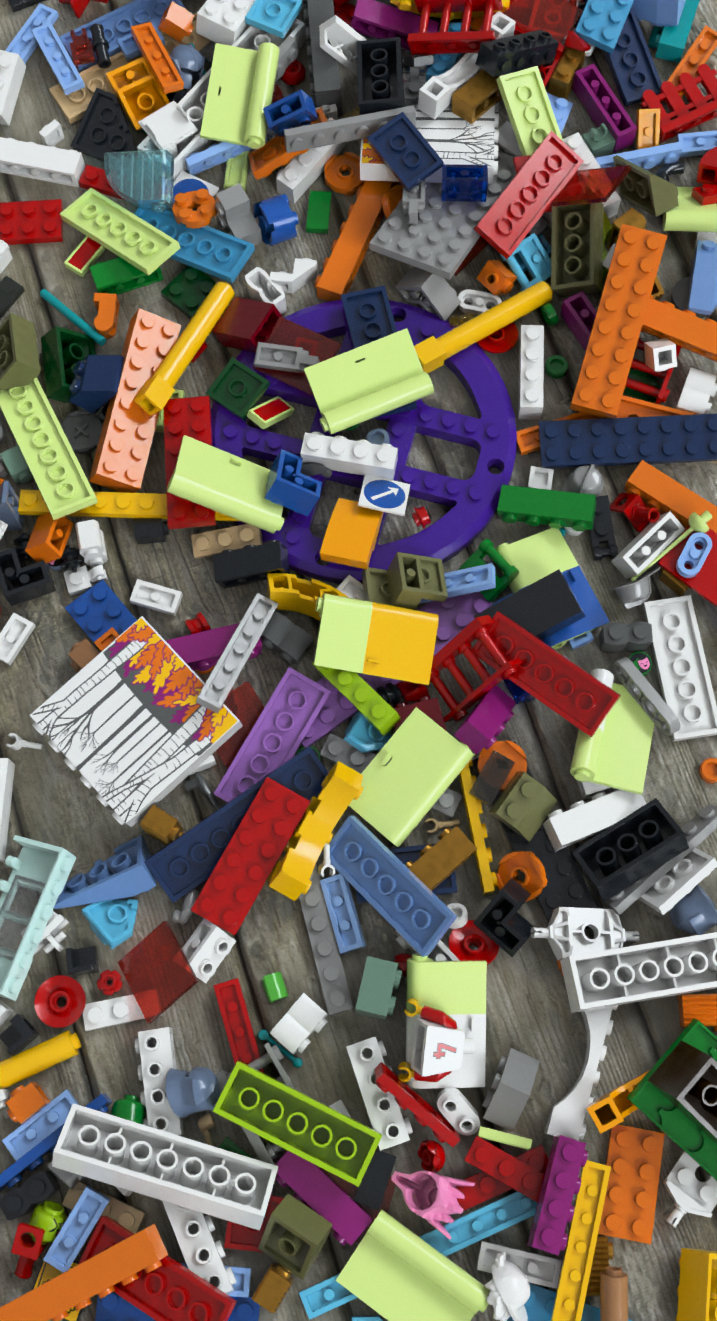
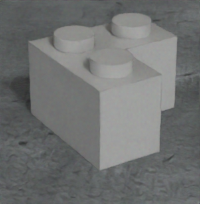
[215,183,262,246]
[395,268,461,321]
[482,1048,540,1131]

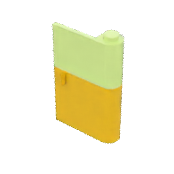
[313,593,439,685]

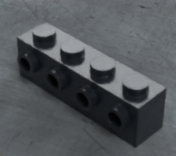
[475,30,559,77]

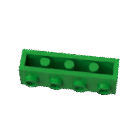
[497,485,597,531]

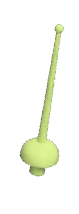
[631,510,713,582]

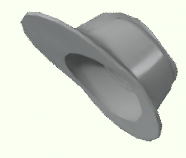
[562,464,604,497]
[608,566,661,609]

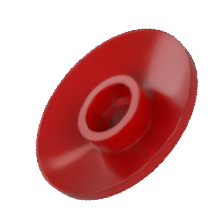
[476,322,518,353]
[448,920,500,965]
[34,975,86,1028]

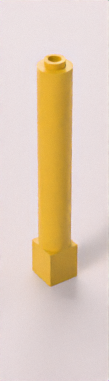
[414,281,553,373]
[133,282,235,416]
[0,1030,81,1089]

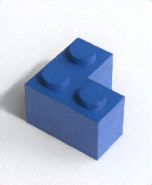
[265,449,322,517]

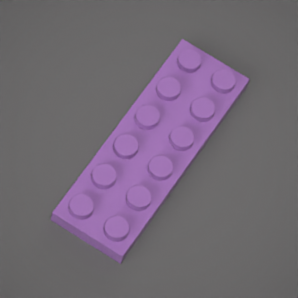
[214,667,331,802]

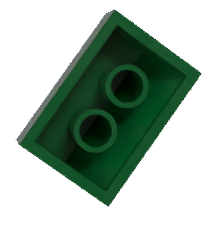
[41,326,95,403]

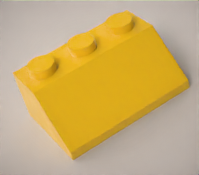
[675,1248,717,1321]

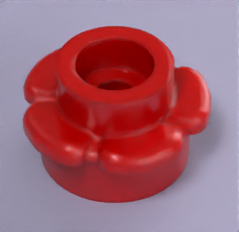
[411,506,431,529]
[97,970,122,995]

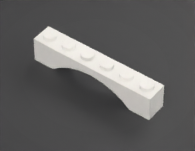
[417,11,516,120]
[544,1005,618,1141]

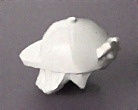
[485,1251,530,1321]

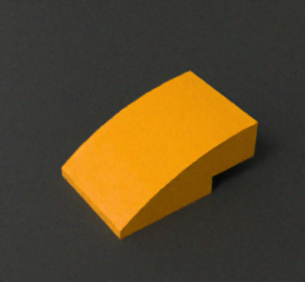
[106,57,170,131]
[320,498,384,570]

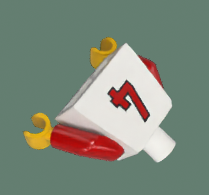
[398,998,475,1082]

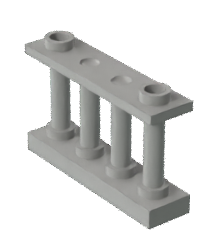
[215,1042,295,1165]

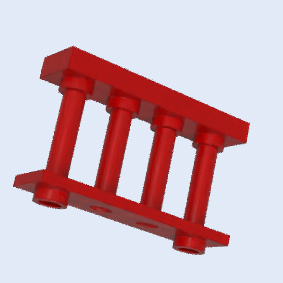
[407,0,503,55]
[625,331,682,405]
[429,615,522,722]

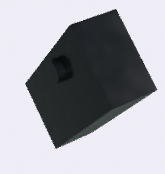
[357,37,404,115]
[474,569,586,640]
[571,798,689,902]

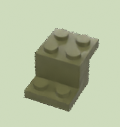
[362,552,448,610]

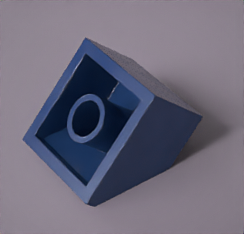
[69,355,124,414]

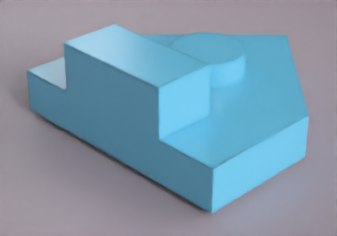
[343,712,392,753]
[82,899,138,950]

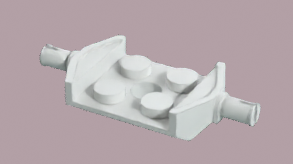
[531,907,640,961]
[663,1152,717,1228]

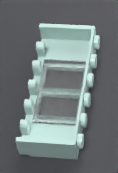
[0,835,76,1001]

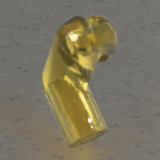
[449,313,475,327]

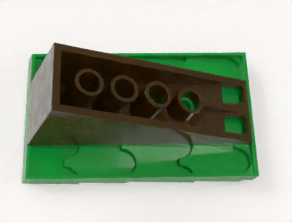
[627,1018,717,1181]

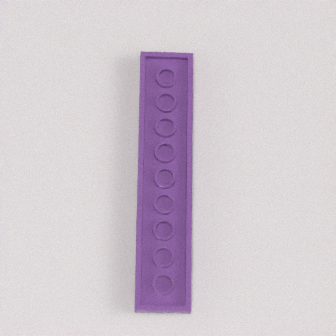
[301,591,492,748]

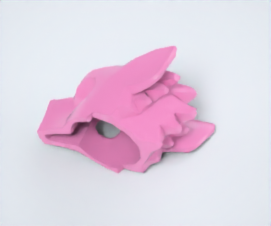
[391,1171,475,1240]

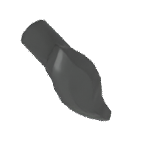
[301,462,332,478]
[184,772,220,810]

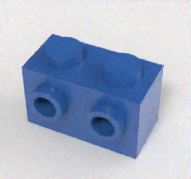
[263,89,318,137]

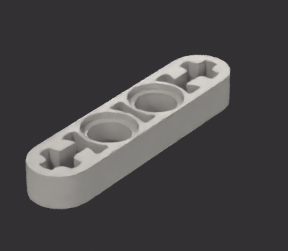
[612,657,681,736]

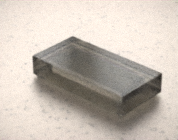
[469,750,515,807]

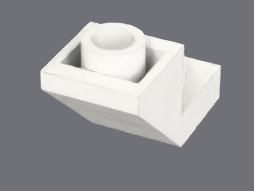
[270,258,318,293]

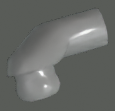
[172,889,198,925]

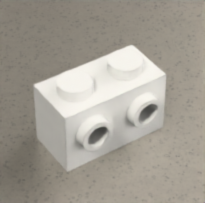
[174,918,236,983]

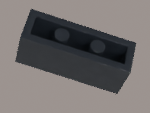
[213,540,290,589]

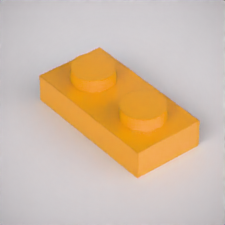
[636,108,660,150]

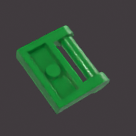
[459,539,519,602]

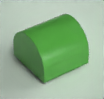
[261,972,289,1004]

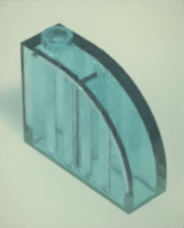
[104,149,174,213]

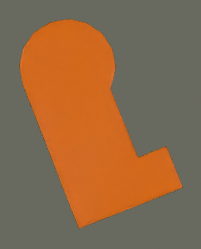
[93,293,120,339]

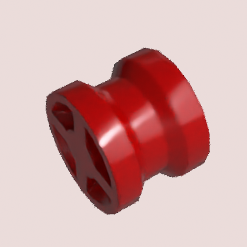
[184,612,211,634]

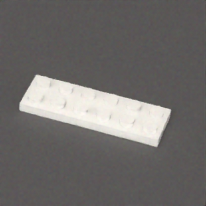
[642,595,717,742]

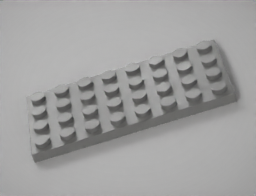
[369,151,516,280]

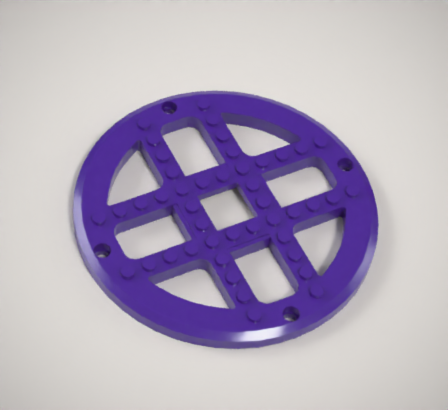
[211,300,517,584]

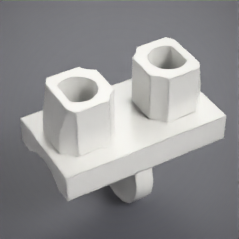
[21,911,69,954]

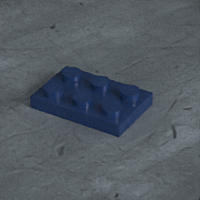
[367,112,444,192]

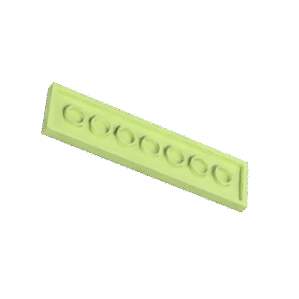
[0,377,98,520]

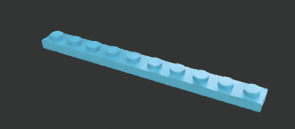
[299,1191,538,1320]

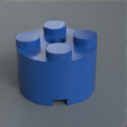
[253,194,299,246]

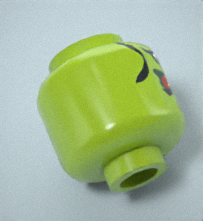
[28,1201,67,1245]

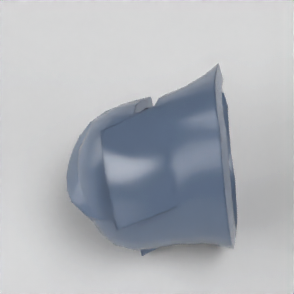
[169,44,205,90]
[670,884,717,935]
[166,1067,220,1118]

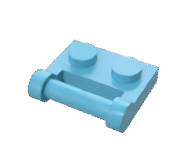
[500,233,551,291]

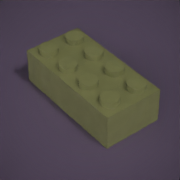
[551,195,603,298]

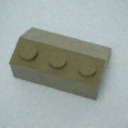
[613,155,679,217]
[0,313,41,390]

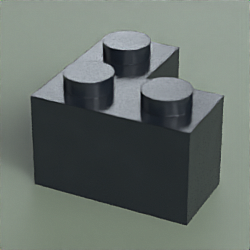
[0,547,56,606]
[473,878,534,957]

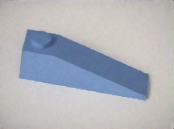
[632,0,686,27]
[688,240,717,315]
[54,835,156,909]

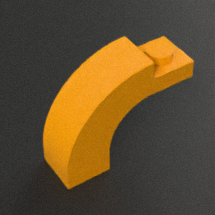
[586,1069,651,1134]

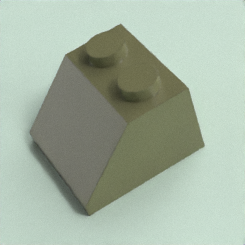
[489,772,558,842]
[258,1194,333,1280]

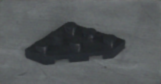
[70,87,138,172]

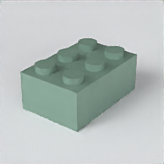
[355,956,402,1021]

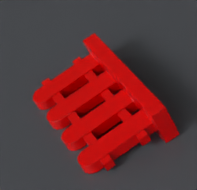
[640,64,717,144]

